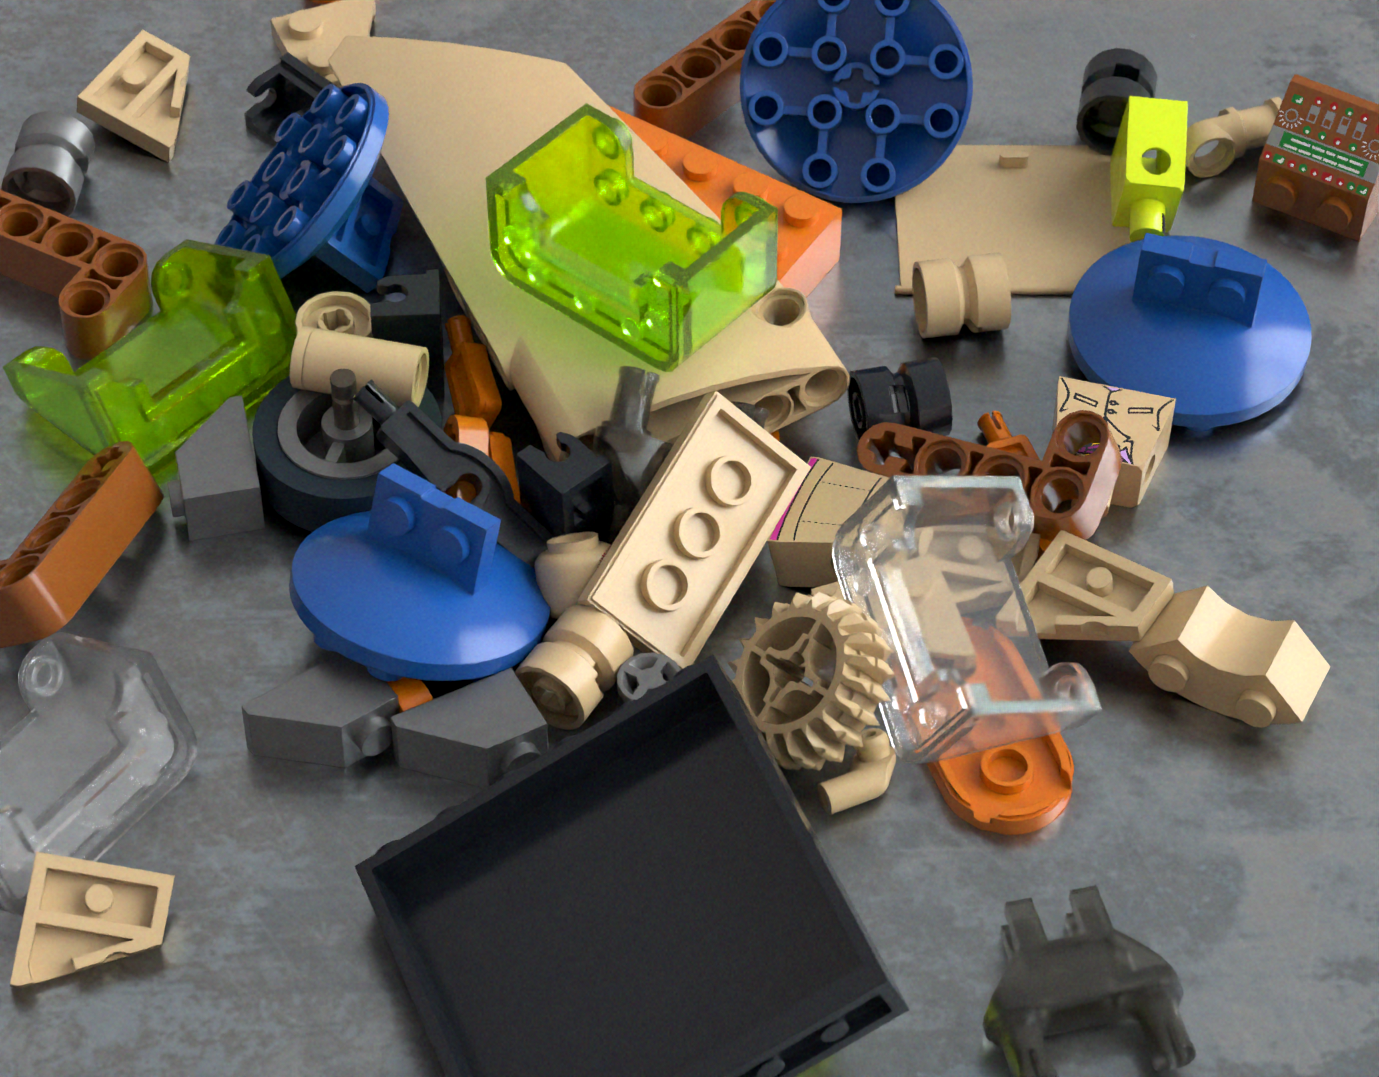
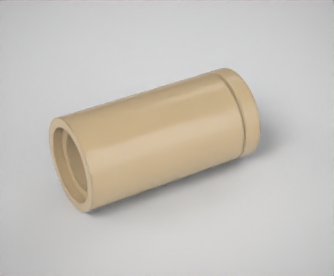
[290,326,429,407]

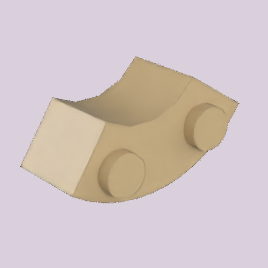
[1129,586,1330,727]

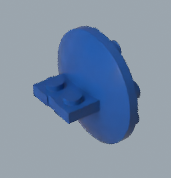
[740,0,973,203]
[214,83,404,293]
[1067,233,1312,432]
[289,463,551,682]

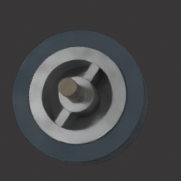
[252,369,443,532]

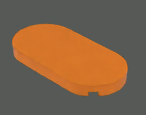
[890,618,1074,835]

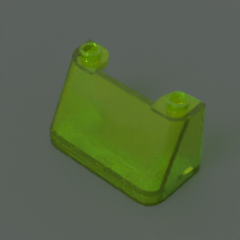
[3,239,297,477]

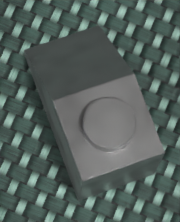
[167,395,265,541]
[241,654,400,768]
[391,668,548,789]

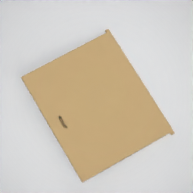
[894,145,1131,295]

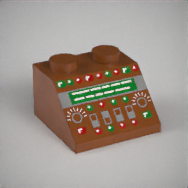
[1252,74,1379,242]

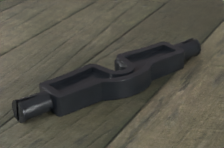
[353,379,555,569]

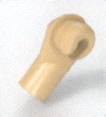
[817,728,896,815]

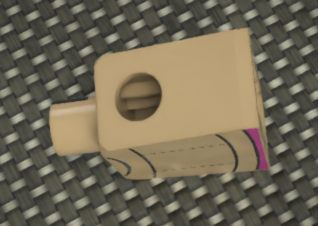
[767,456,932,587]

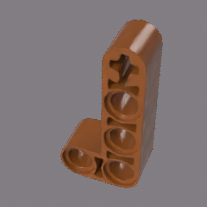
[0,190,153,360]
[857,410,1122,541]
[0,441,164,648]

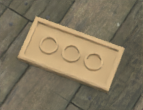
[577,391,811,669]

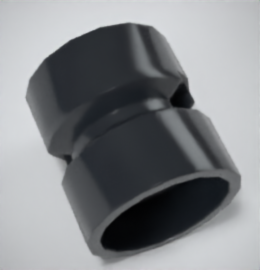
[1076,48,1157,155]
[847,357,953,442]

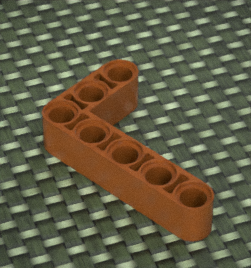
[633,0,777,139]

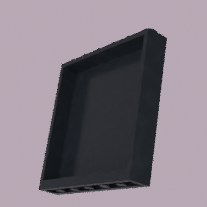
[355,655,910,1077]

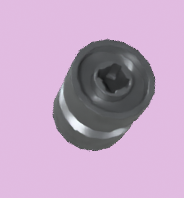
[1,111,95,216]

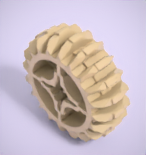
[727,591,895,771]

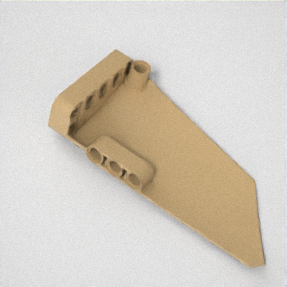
[328,35,850,507]

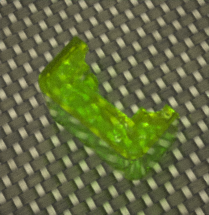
[485,103,778,372]

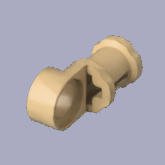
[1186,97,1282,178]

